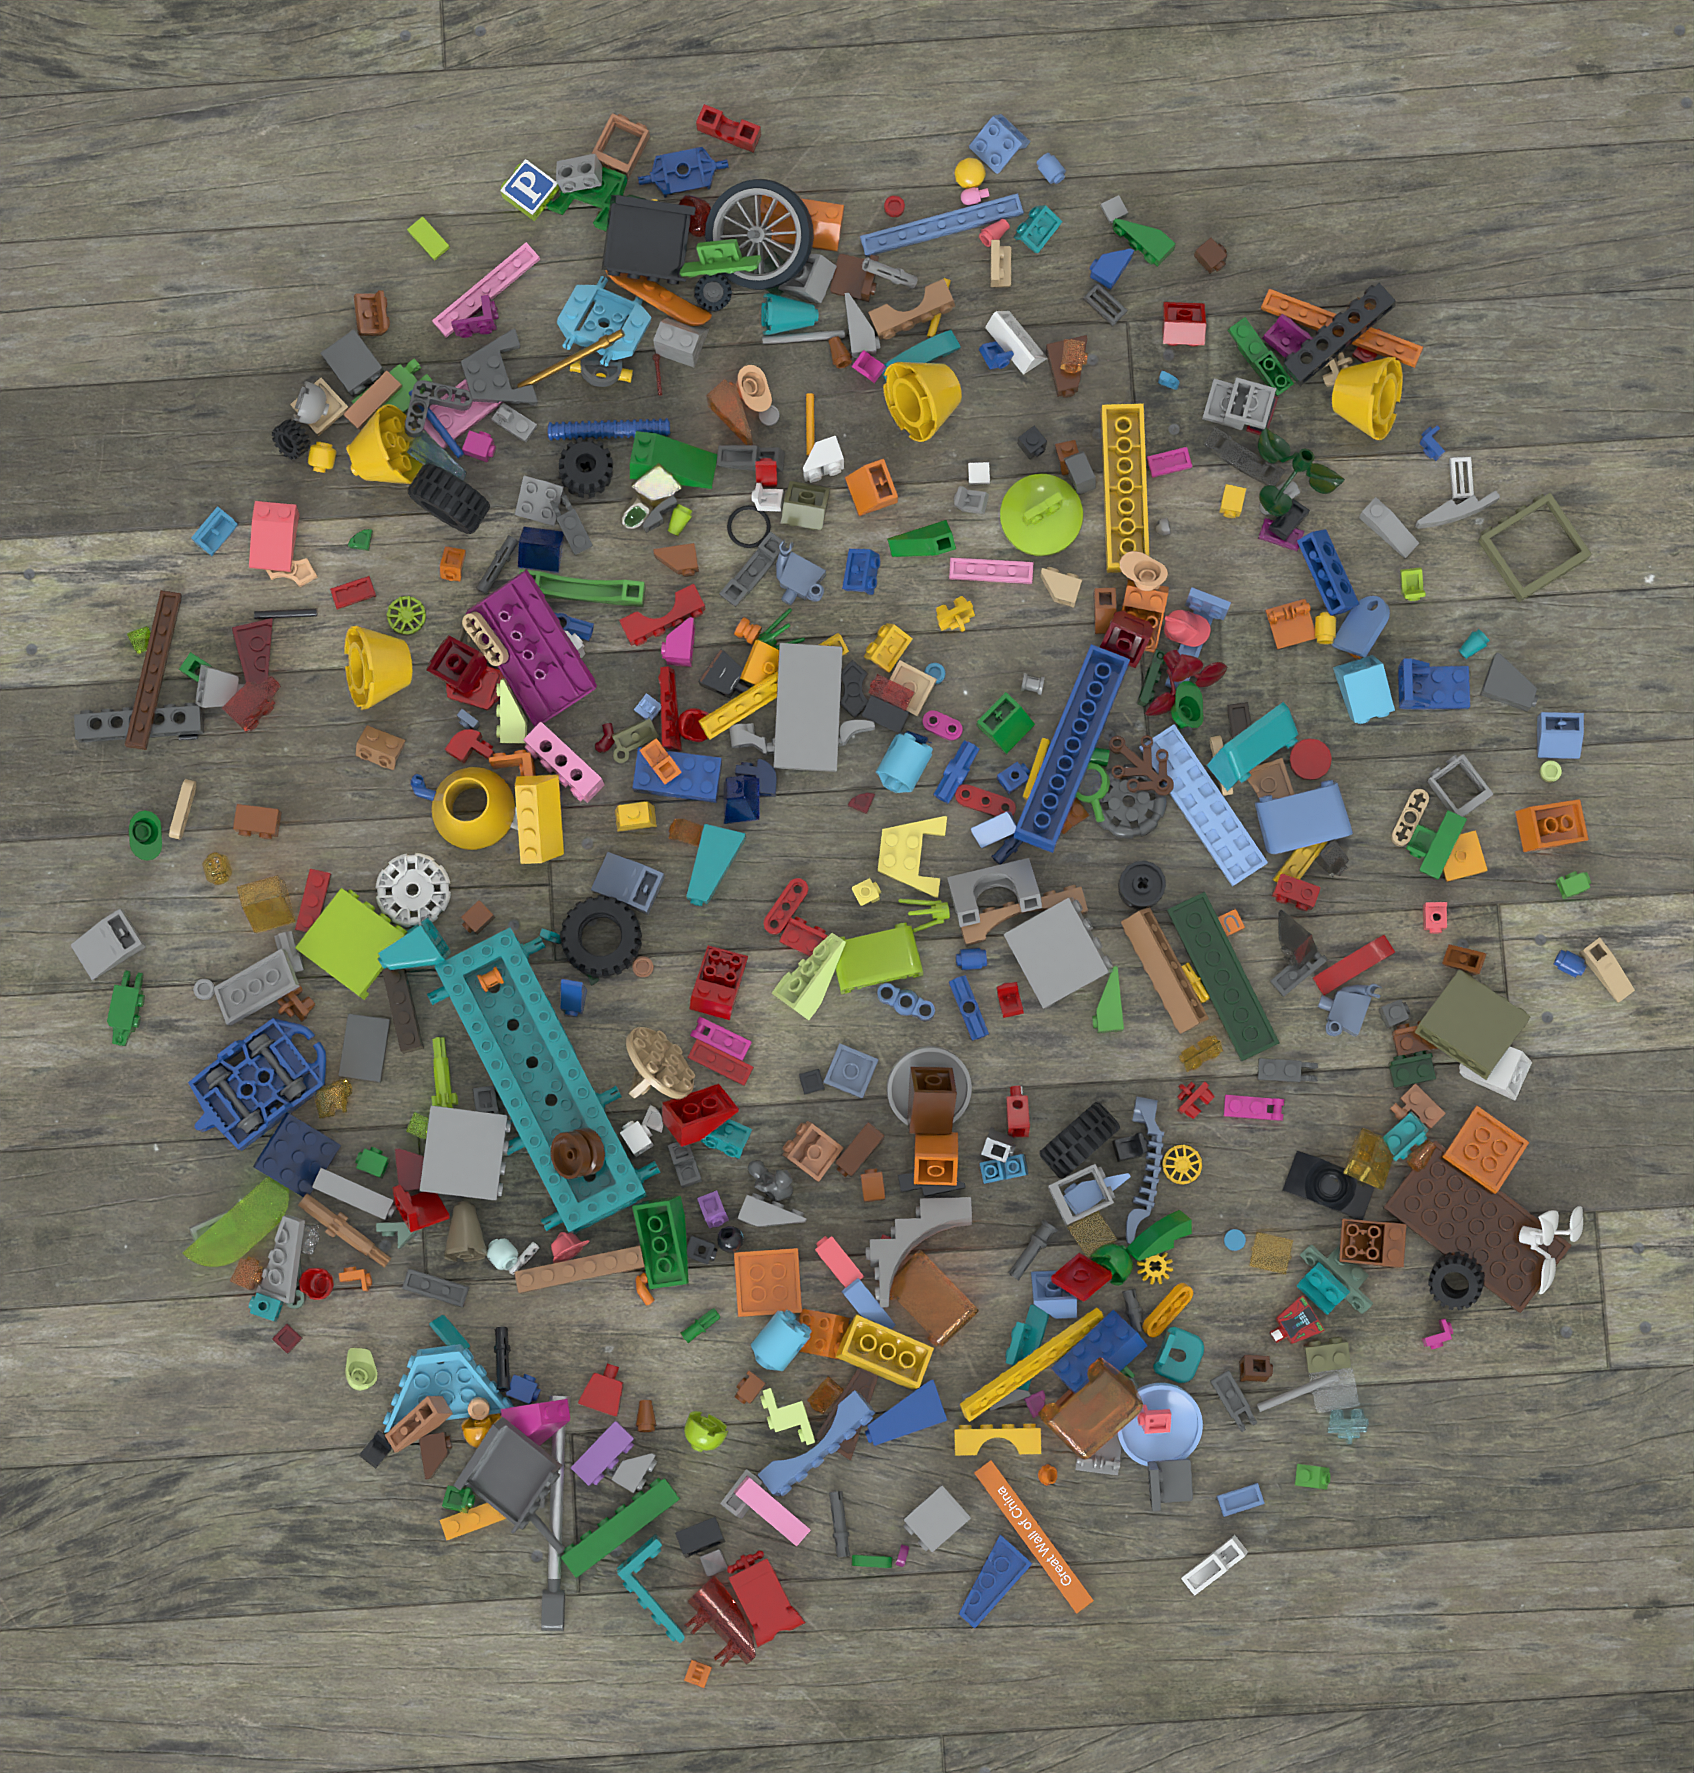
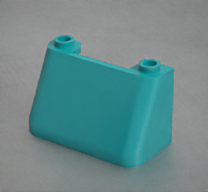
[378,917,451,970]

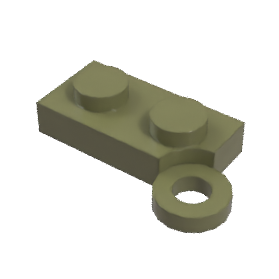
[612,717,659,763]

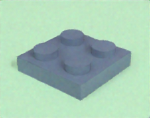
[823,1043,879,1099]

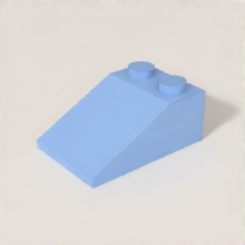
[1064,1173,1131,1215]

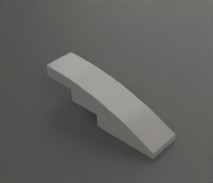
[1415,490,1500,529]

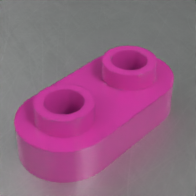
[923,710,963,741]

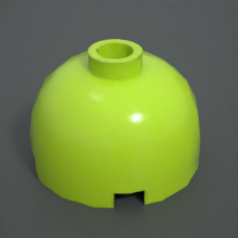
[684,1411,728,1452]

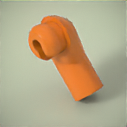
[635,1272,655,1306]

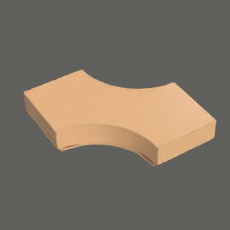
[266,558,318,587]

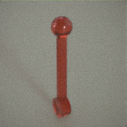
[652,354,662,395]

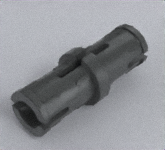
[1122,1288,1144,1332]

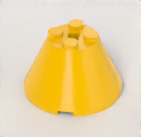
[346,404,426,484]

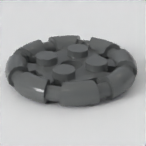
[1091,764,1167,839]

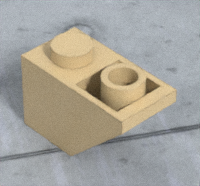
[1040,567,1082,608]

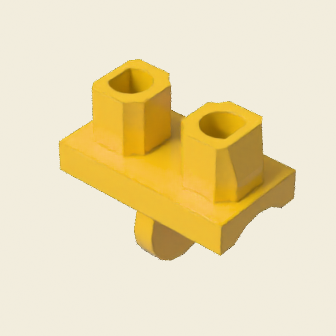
[936,596,975,632]

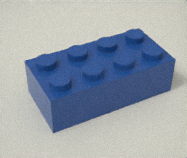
[632,747,722,803]
[1051,1310,1148,1404]

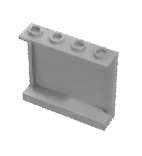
[1004,897,1113,1009]
[420,1105,512,1200]

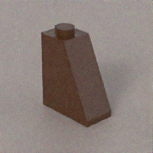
[1046,335,1087,398]
[835,1122,885,1178]

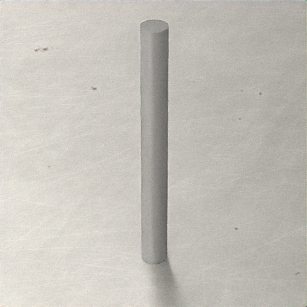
[762,330,845,344]
[1257,1372,1340,1412]

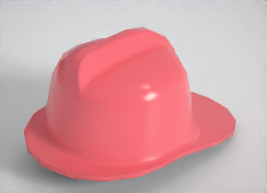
[1164,610,1211,647]
[551,1232,590,1263]

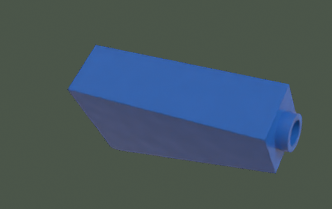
[865,1380,947,1446]

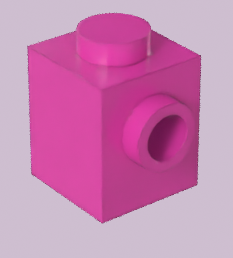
[462,430,496,462]

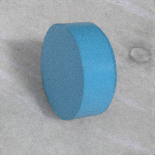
[925,663,945,684]
[1224,1229,1246,1251]

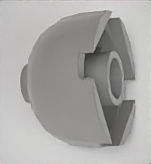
[293,381,329,424]

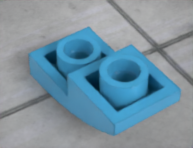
[980,1154,1028,1184]

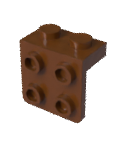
[830,254,879,302]

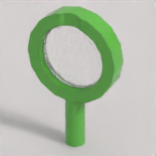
[1076,763,1110,822]

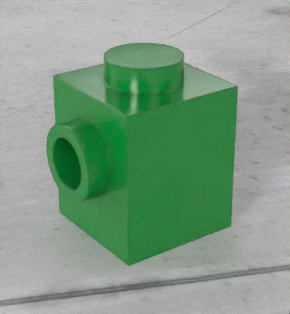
[355,1147,390,1179]

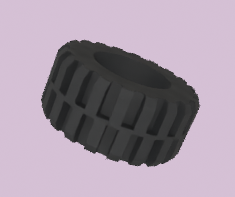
[408,463,490,534]
[560,895,642,978]
[1039,1102,1120,1179]

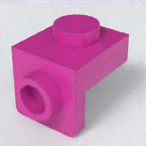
[1422,1319,1453,1350]

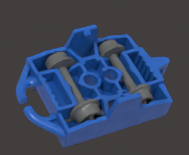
[188,1018,327,1151]

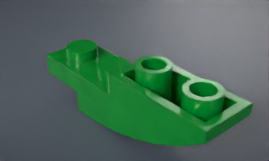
[1227,317,1294,396]

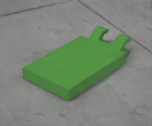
[351,358,432,422]

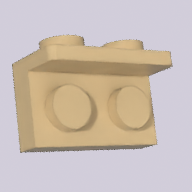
[991,240,1011,287]

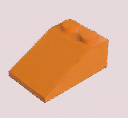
[1515,799,1589,852]

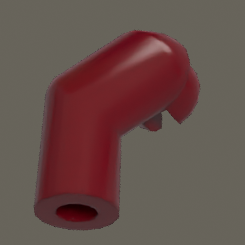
[595,723,615,753]

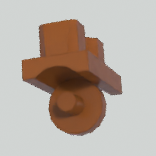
[277,984,315,1022]

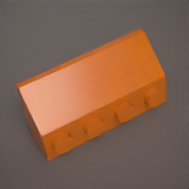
[760,195,844,252]

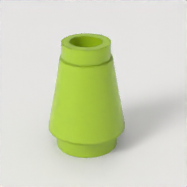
[667,504,692,536]

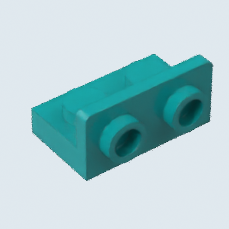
[1014,205,1063,253]
[1380,1111,1429,1161]
[701,1119,752,1159]
[1297,1262,1350,1315]

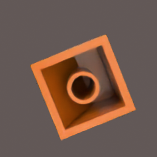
[914,1132,958,1186]

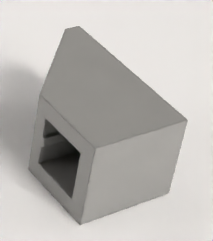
[611,1453,658,1493]

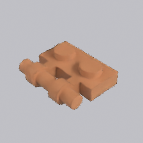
[1390,1083,1446,1129]

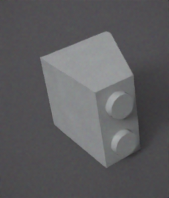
[653,316,709,368]
[903,1485,971,1552]

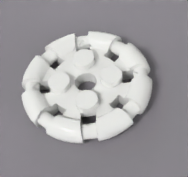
[375,853,451,928]

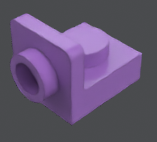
[697,1190,729,1228]

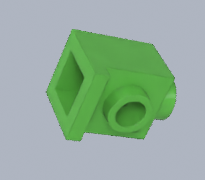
[1555,871,1591,900]

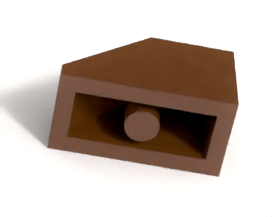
[419,1432,452,1479]

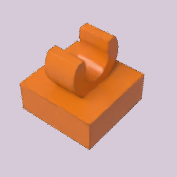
[684,1660,712,1688]

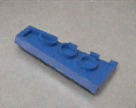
[958,1535,1032,1629]

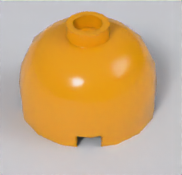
[461,1413,502,1448]

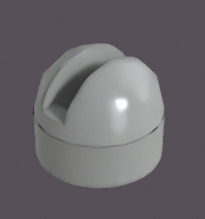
[1155,518,1171,535]

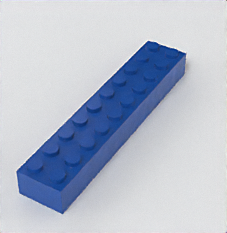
[1014,644,1130,853]

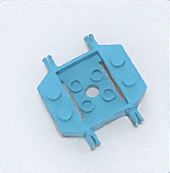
[557,276,652,366]

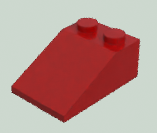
[662,1084,739,1147]

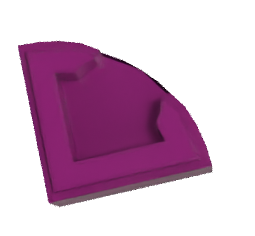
[1024,1390,1045,1418]

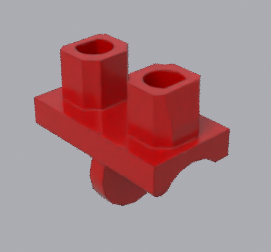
[1177,1082,1215,1119]

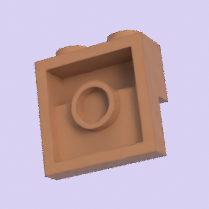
[782,1121,843,1182]

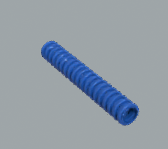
[548,418,670,441]

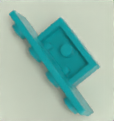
[1005,1304,1049,1391]

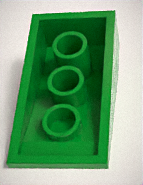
[630,431,718,489]
[632,1196,689,1289]

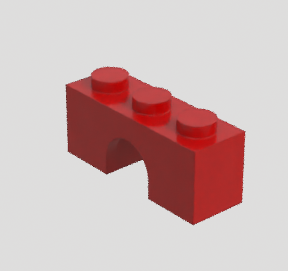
[696,104,761,153]

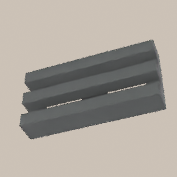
[1083,283,1128,326]

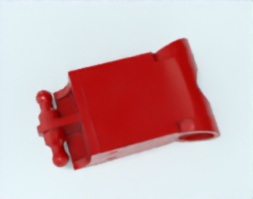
[727,1550,806,1647]

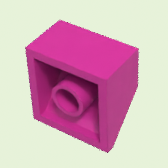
[661,617,696,667]

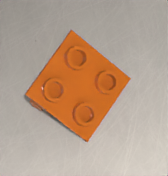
[1265,599,1316,650]

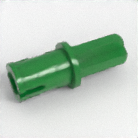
[680,1308,720,1344]

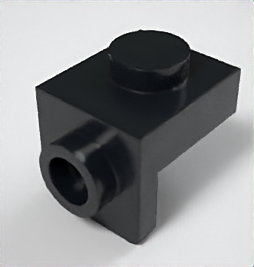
[1112,1132,1148,1162]
[359,1430,392,1469]

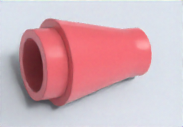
[979,218,1010,247]

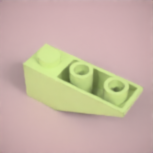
[496,679,527,743]

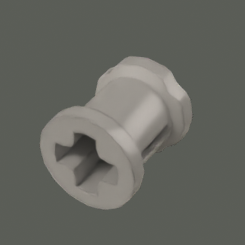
[1021,673,1045,695]

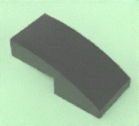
[643,495,678,533]
[668,1142,702,1188]

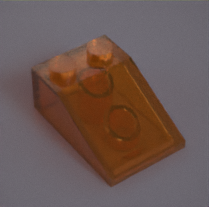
[706,379,753,445]

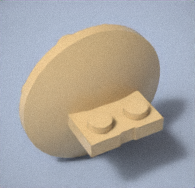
[626,1027,695,1099]

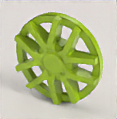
[387,596,426,635]

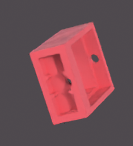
[815,1236,864,1288]

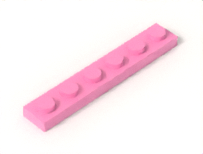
[432,242,540,338]

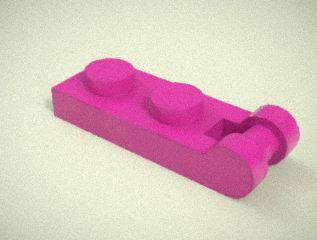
[690,1016,752,1061]
[1223,1095,1284,1121]

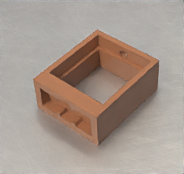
[592,113,650,180]

